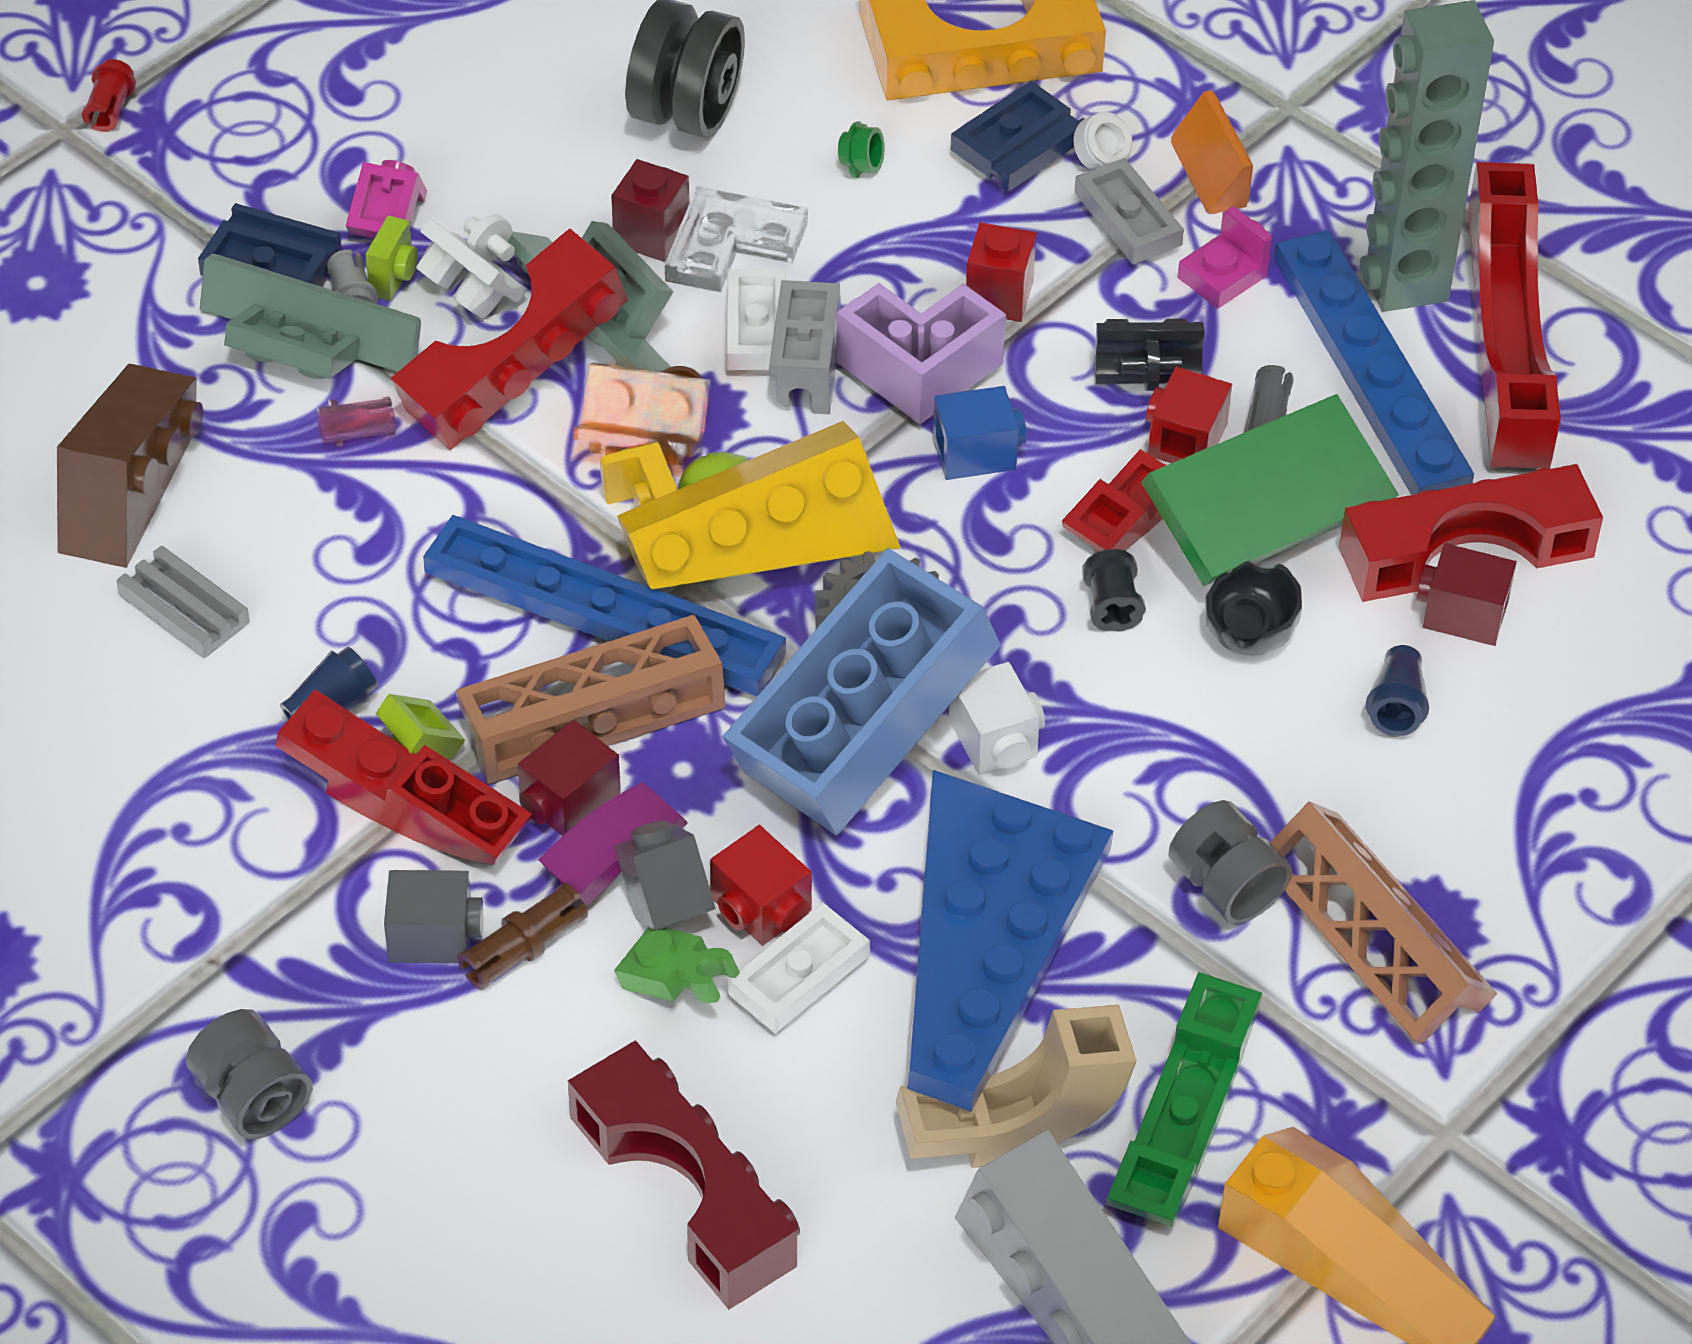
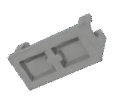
[769,280,841,414]

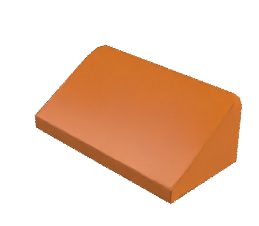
[1171,90,1253,214]

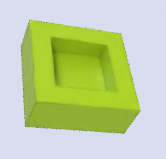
[365,215,418,301]
[375,694,466,760]

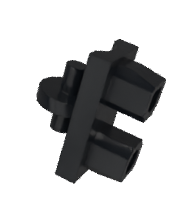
[1094,318,1205,391]

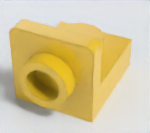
[600,442,678,507]

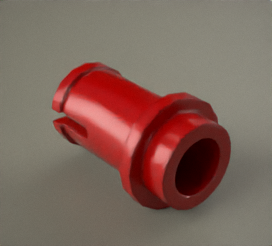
[82,59,136,132]

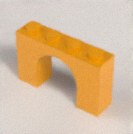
[859,0,1106,101]

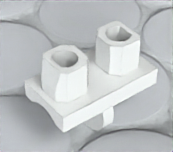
[416,214,527,319]

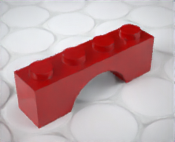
[390,228,628,451]
[1339,464,1603,602]

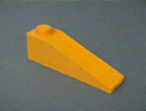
[1218,1127,1495,1344]

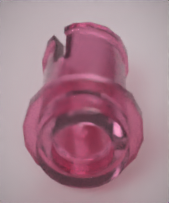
[317,396,396,447]

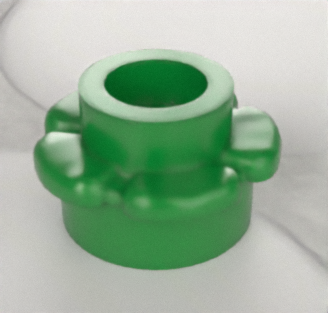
[838,121,885,178]

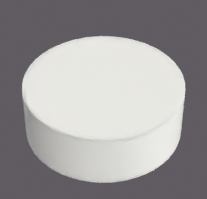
[1074,112,1132,170]

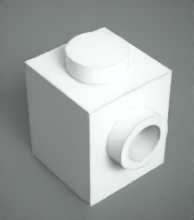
[949,662,1045,775]

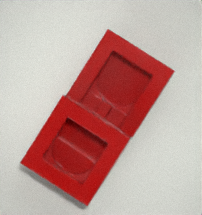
[1061,449,1167,551]

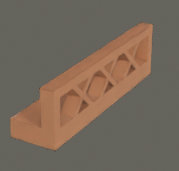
[456,615,726,785]
[1270,801,1498,1043]

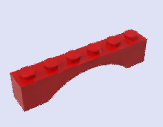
[1468,162,1561,468]

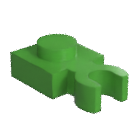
[614,927,740,1003]

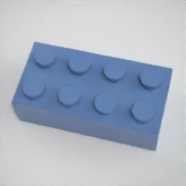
[722,548,1001,836]

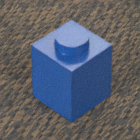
[933,385,1027,480]

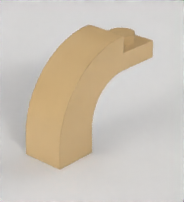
[896,1004,1137,1168]

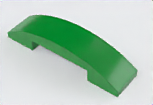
[1106,972,1262,1227]

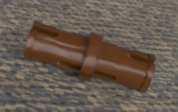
[457,883,588,990]

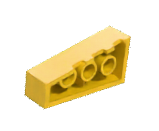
[617,421,901,590]

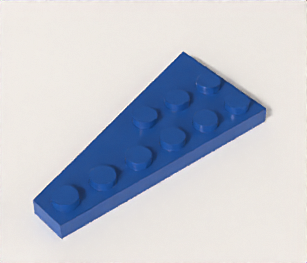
[907,770,1114,1112]

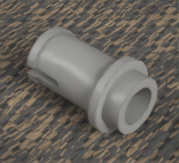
[327,249,378,304]

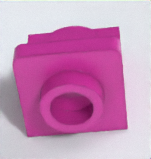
[346,160,427,238]
[1177,206,1272,309]

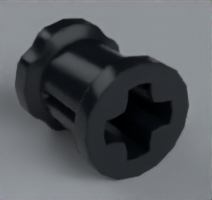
[1082,549,1146,632]

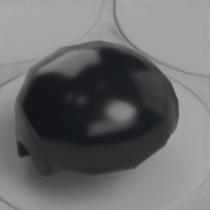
[1205,561,1302,656]

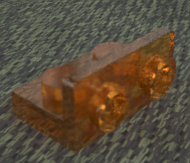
[573,362,711,465]

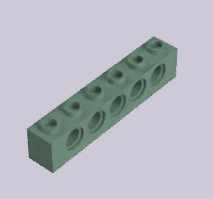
[1360,0,1494,312]

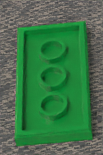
[1141,394,1399,587]

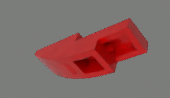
[275,690,532,865]

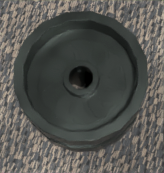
[625,0,745,138]

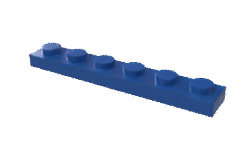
[1274,230,1475,495]
[423,514,786,696]

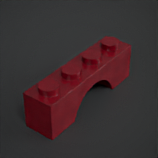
[567,1040,800,1310]

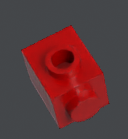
[966,222,1037,322]
[1146,367,1233,463]
[710,824,812,946]

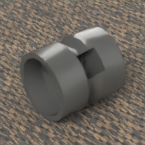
[1168,800,1292,925]
[185,1009,313,1139]

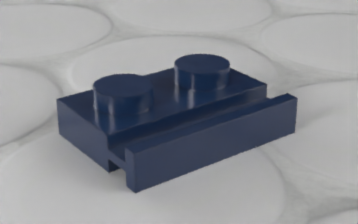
[950,81,1085,192]
[198,203,342,286]

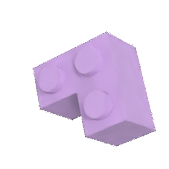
[836,283,1006,424]

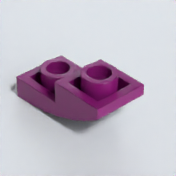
[538,782,688,907]

